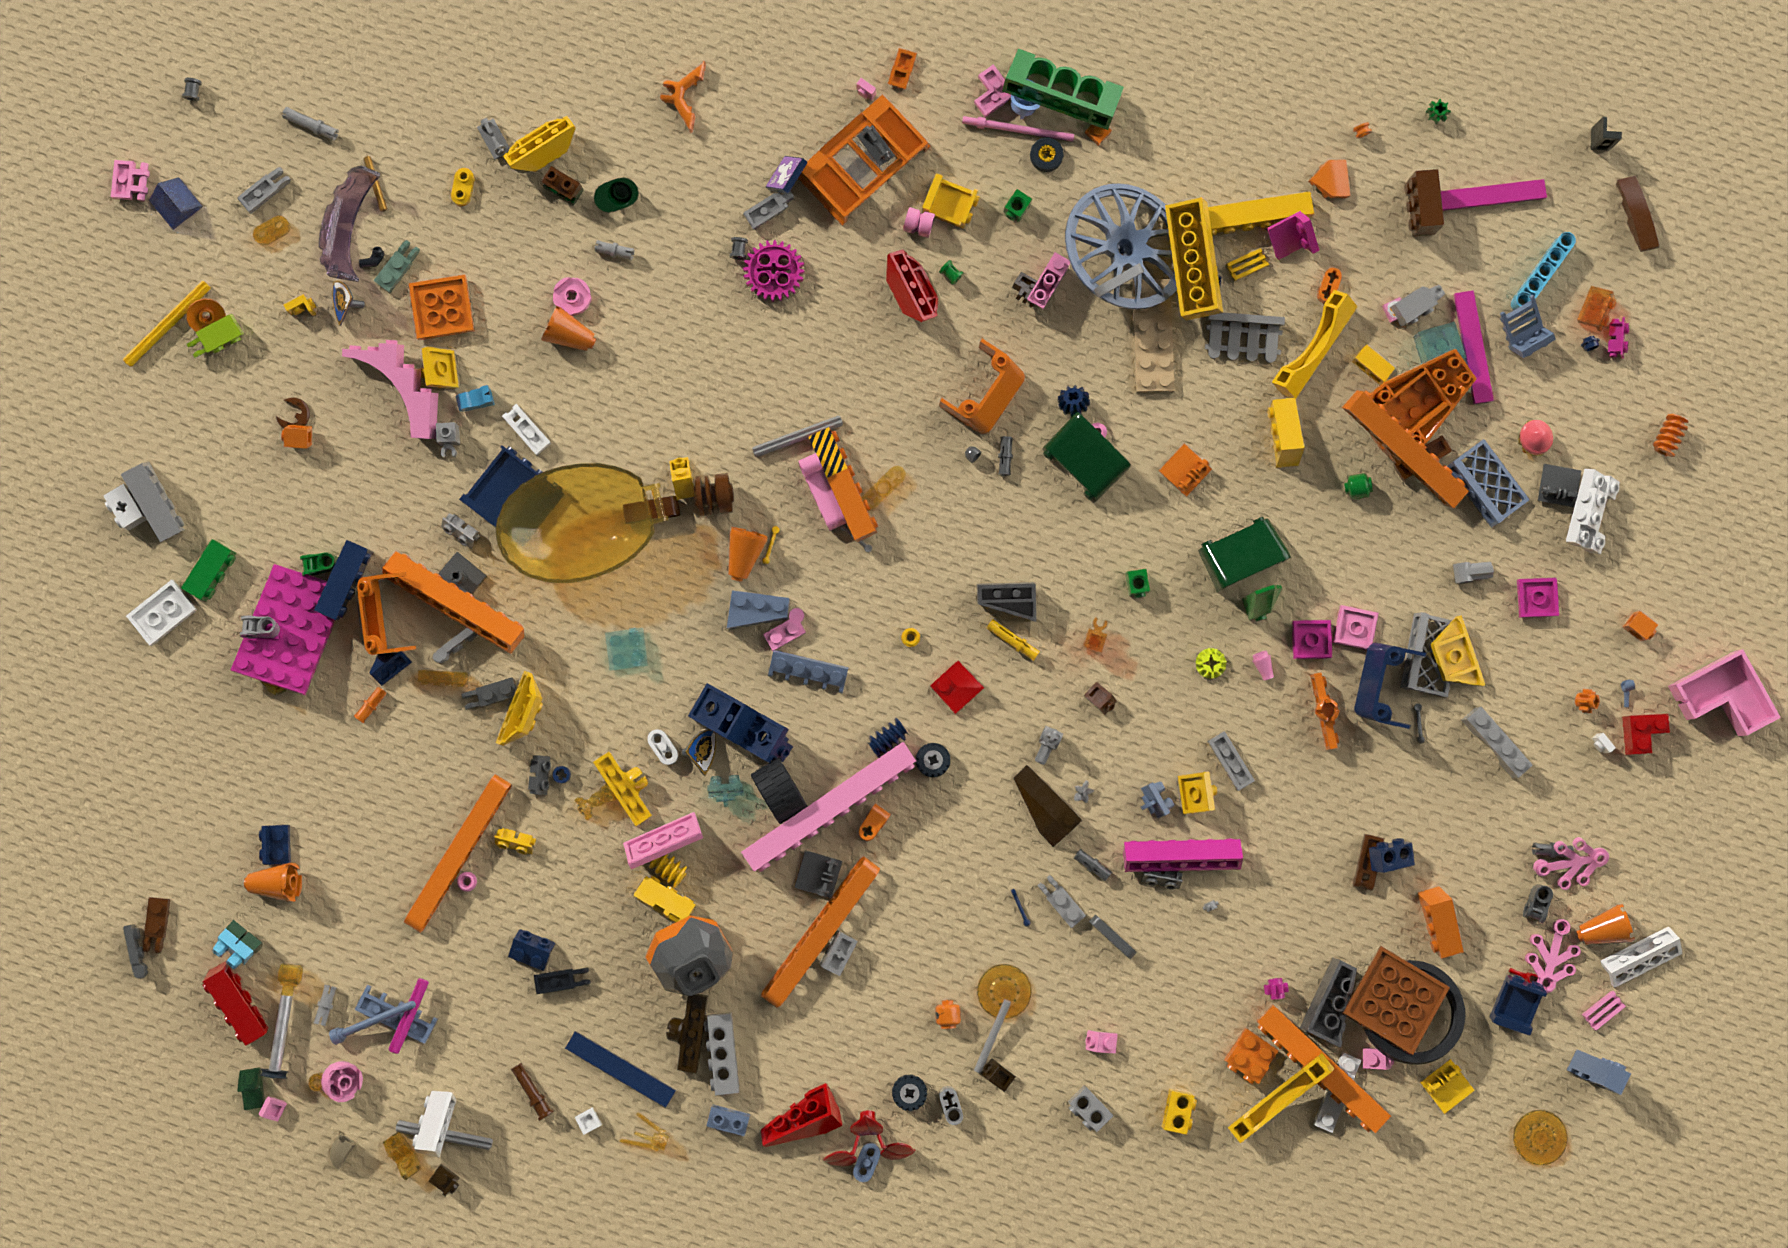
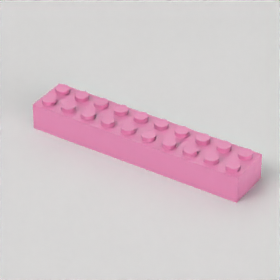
[741,742,916,872]

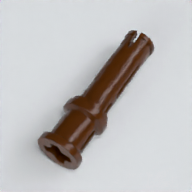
[511,1063,554,1121]

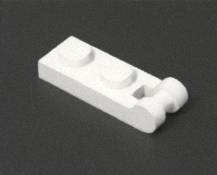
[502,404,551,456]

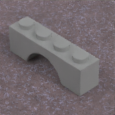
[1461,707,1533,778]

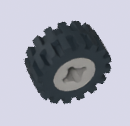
[916,743,950,777]
[892,1074,927,1111]

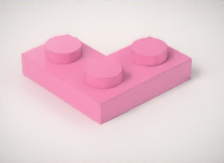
[974,64,1011,117]

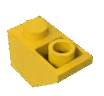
[669,457,694,500]

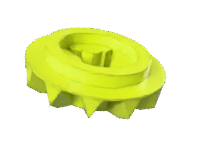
[1196,648,1227,679]

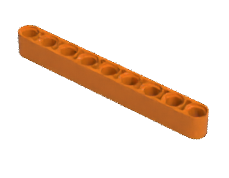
[404,774,512,933]
[761,856,880,1008]

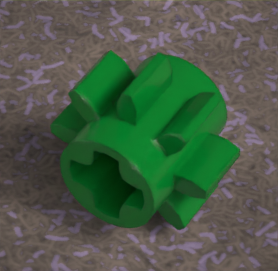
[1426,99,1451,124]

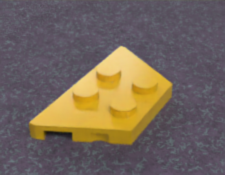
[1430,615,1486,686]

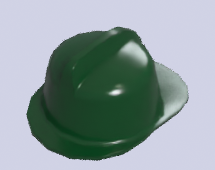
[594,177,639,213]

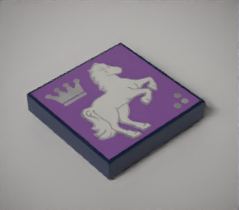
[766,156,807,194]

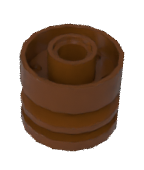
[694,473,734,517]

